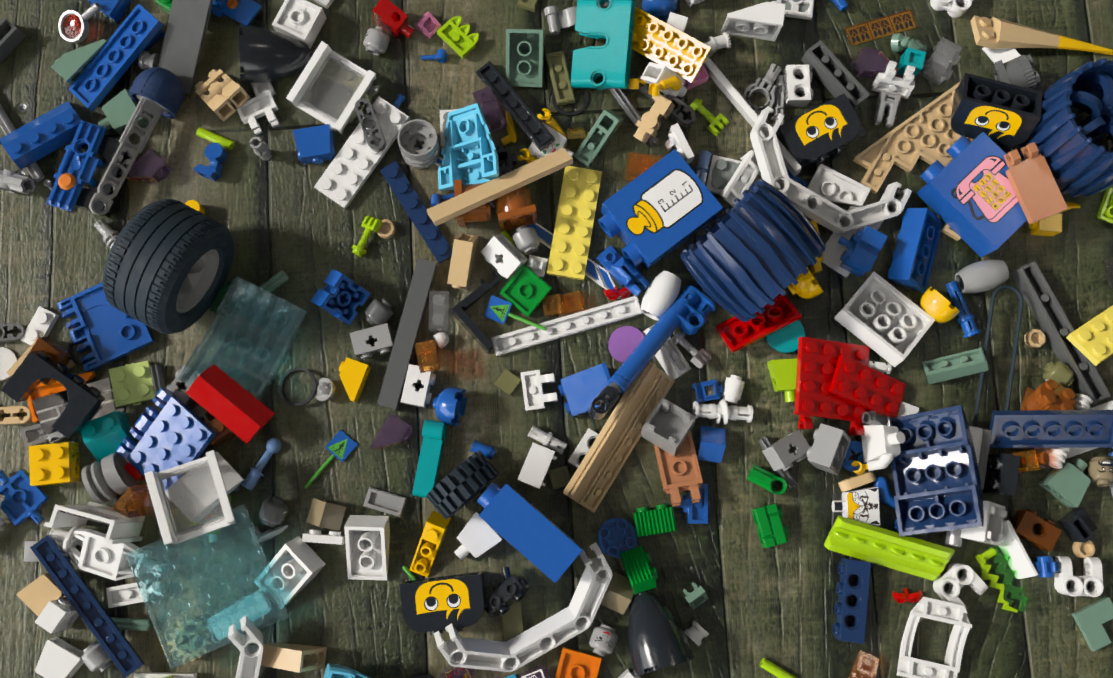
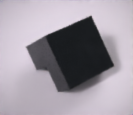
[1058,508,1098,543]

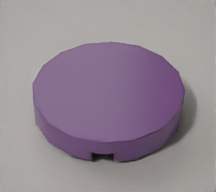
[608,326,644,364]

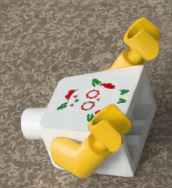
[628,62,687,97]
[517,108,574,163]

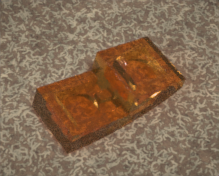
[542,291,585,316]
[849,651,880,678]

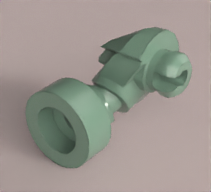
[891,33,927,53]

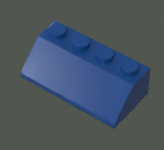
[0,101,81,170]
[888,208,943,293]

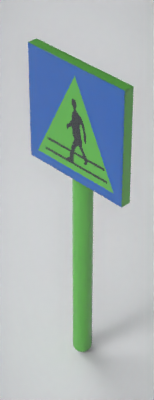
[484,295,547,331]
[304,430,358,489]

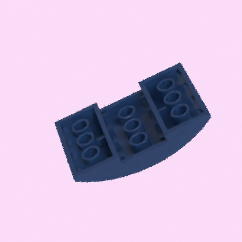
[890,405,984,537]

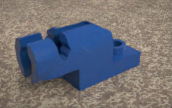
[596,245,650,297]

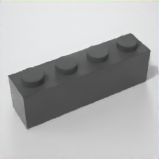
[801,40,870,110]

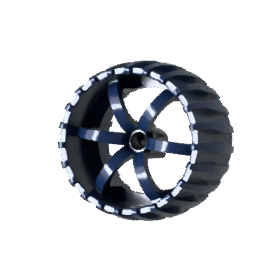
[1019,58,1113,197]
[680,179,826,322]

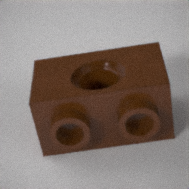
[1011,509,1062,552]

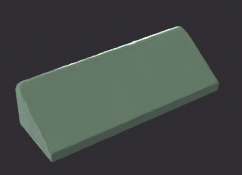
[922,347,988,384]

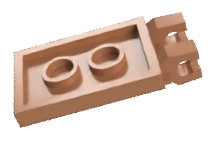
[1004,142,1068,225]
[653,431,703,507]

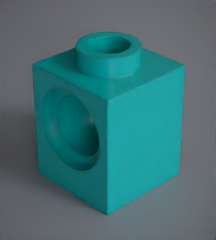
[897,48,926,78]

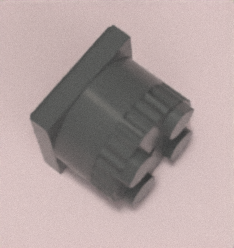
[993,54,1041,90]

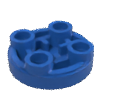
[597,518,637,558]

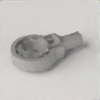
[743,64,782,116]

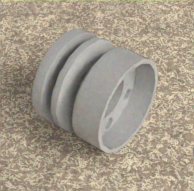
[397,119,440,169]
[81,452,136,504]

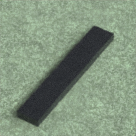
[475,61,555,152]

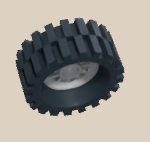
[426,450,499,519]

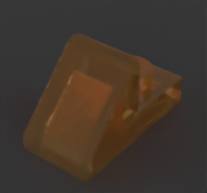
[415,340,440,373]
[113,485,149,518]

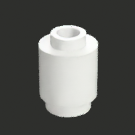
[721,375,745,405]

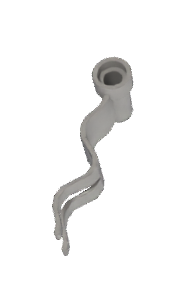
[544,2,610,36]

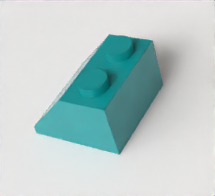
[80,411,135,462]

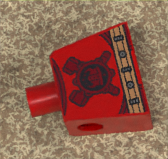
[372,0,415,38]

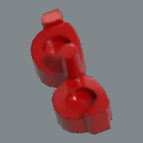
[604,286,631,301]
[892,588,923,603]

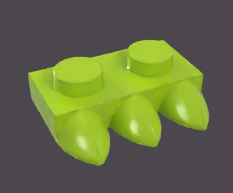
[437,16,479,59]

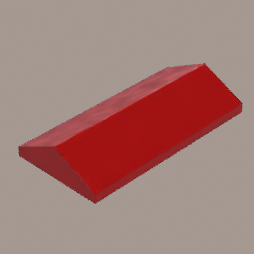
[715,294,802,353]
[185,364,275,444]

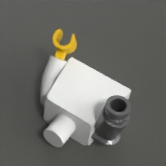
[851,411,905,475]

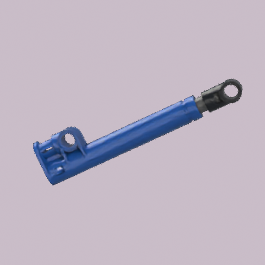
[588,285,717,420]

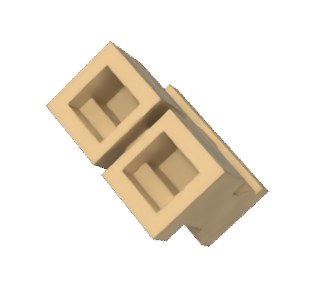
[195,69,250,122]
[634,94,675,144]

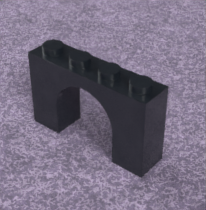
[75,136,130,218]
[1,350,105,439]

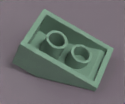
[506,28,545,87]

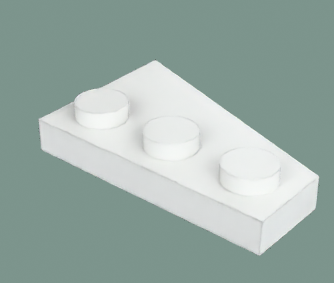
[807,164,871,206]

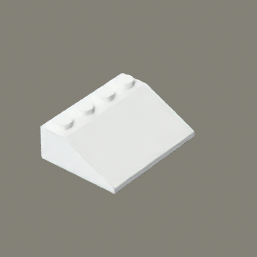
[834,272,935,367]

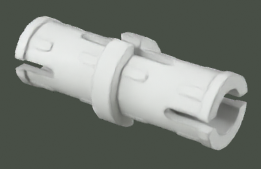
[527,425,567,454]

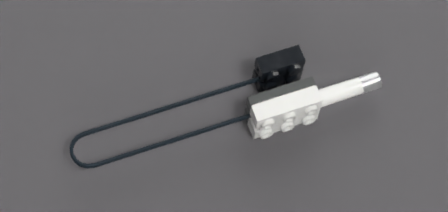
[945,285,1024,547]

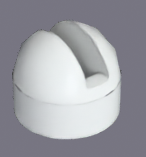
[433,332,449,349]

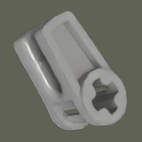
[873,90,901,128]

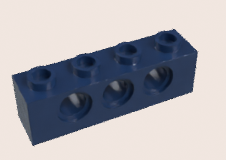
[833,558,871,644]

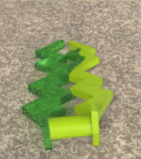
[975,546,1028,613]

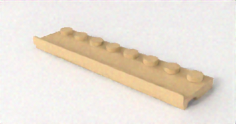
[563,362,675,513]

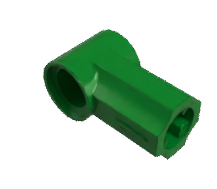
[746,464,787,495]

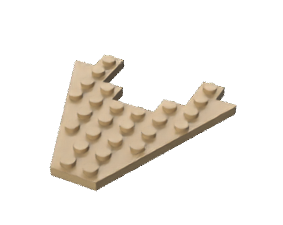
[853,81,973,241]

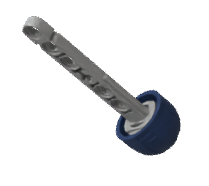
[89,67,184,215]

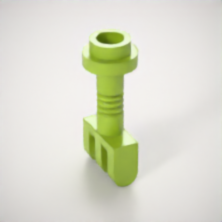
[690,98,729,136]
[352,215,382,257]

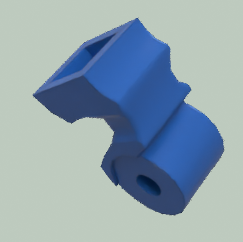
[193,143,227,182]

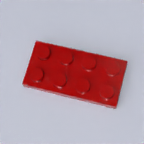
[828,355,906,418]

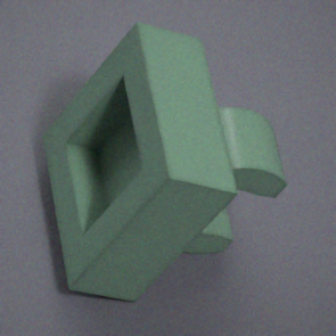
[683,582,709,610]

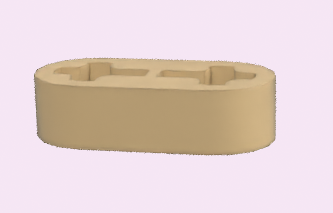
[0,406,32,425]
[838,471,876,492]

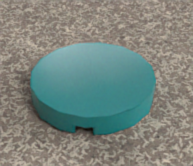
[766,320,805,354]

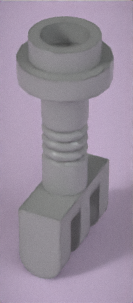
[672,331,711,368]

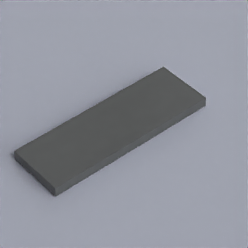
[158,0,213,94]

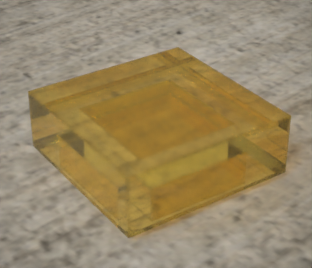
[565,127,586,140]

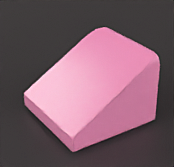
[414,12,442,39]

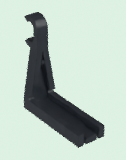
[452,269,500,354]

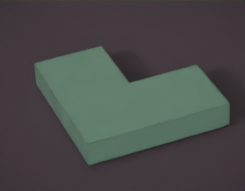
[1072,596,1113,651]

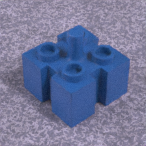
[837,226,888,277]
[311,269,371,326]

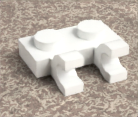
[872,61,915,99]
[236,91,280,135]
[665,123,694,164]
[520,370,558,411]

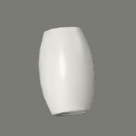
[640,271,681,321]

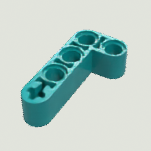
[412,419,447,498]

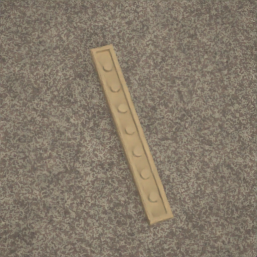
[427,148,573,226]

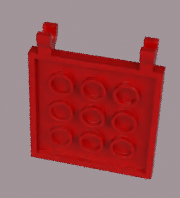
[794,337,870,436]

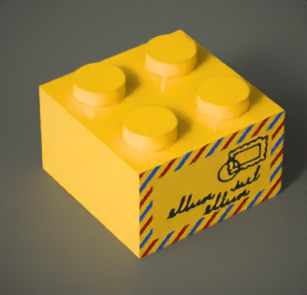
[29,442,81,486]

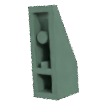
[51,39,107,85]
[574,109,624,167]

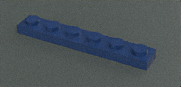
[380,161,452,265]

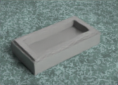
[363,487,407,517]

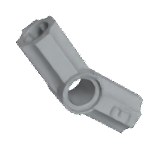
[0,169,36,194]

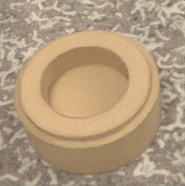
[377,219,396,239]
[1072,540,1095,559]

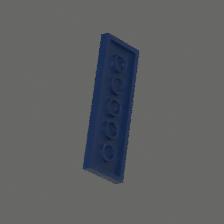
[989,410,1113,448]

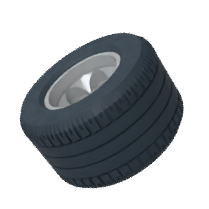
[103,199,234,334]

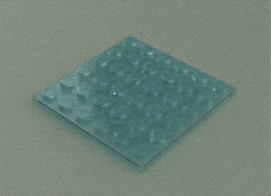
[126,504,290,669]

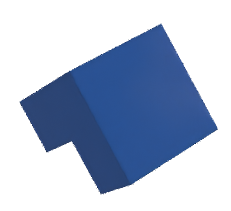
[697,426,726,463]

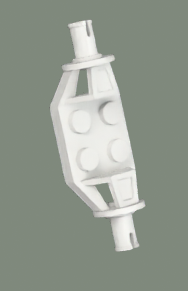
[49,526,167,581]

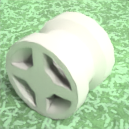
[684,620,709,646]

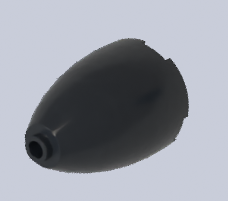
[239,25,313,83]
[628,590,694,676]

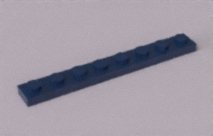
[30,535,145,678]

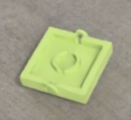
[109,361,155,407]

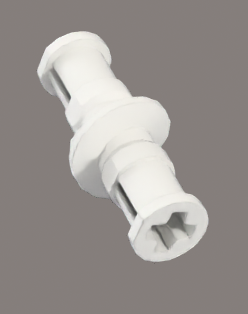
[692,399,753,425]

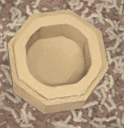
[1024,329,1046,348]

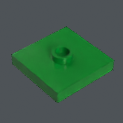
[500,264,553,317]

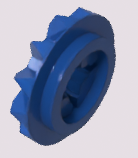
[842,441,867,472]

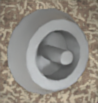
[315,378,335,401]

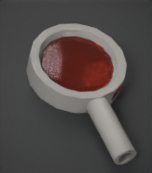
[58,2,101,43]

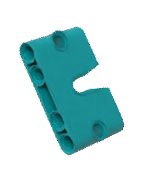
[571,0,635,90]

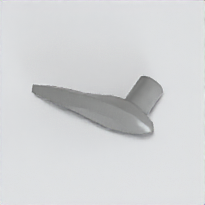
[250,524,289,543]

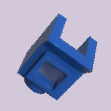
[692,379,723,403]

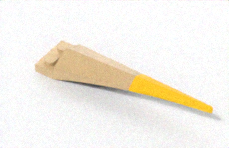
[970,15,1113,55]

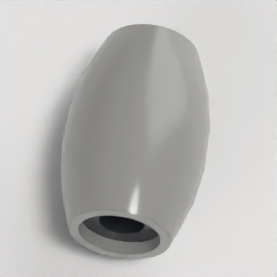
[955,260,1009,293]

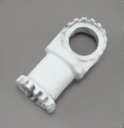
[704,32,731,57]

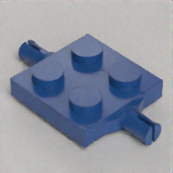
[0,469,50,526]

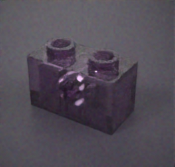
[472,86,505,133]

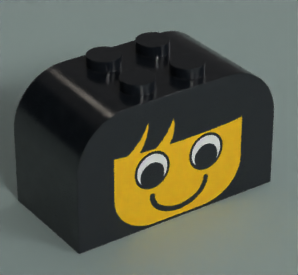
[951,73,1042,147]
[776,93,860,171]
[400,571,486,635]

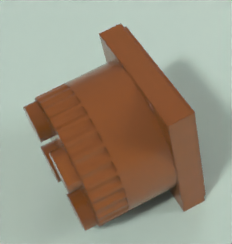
[454,180,492,227]
[493,186,537,232]
[1020,379,1076,411]

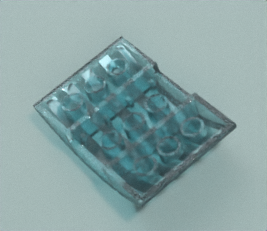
[178,276,307,401]

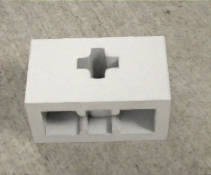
[481,233,528,279]
[401,364,436,408]

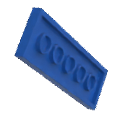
[68,3,163,111]

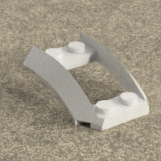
[720,150,800,206]
[897,597,972,678]

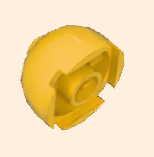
[788,266,824,299]
[920,286,960,323]

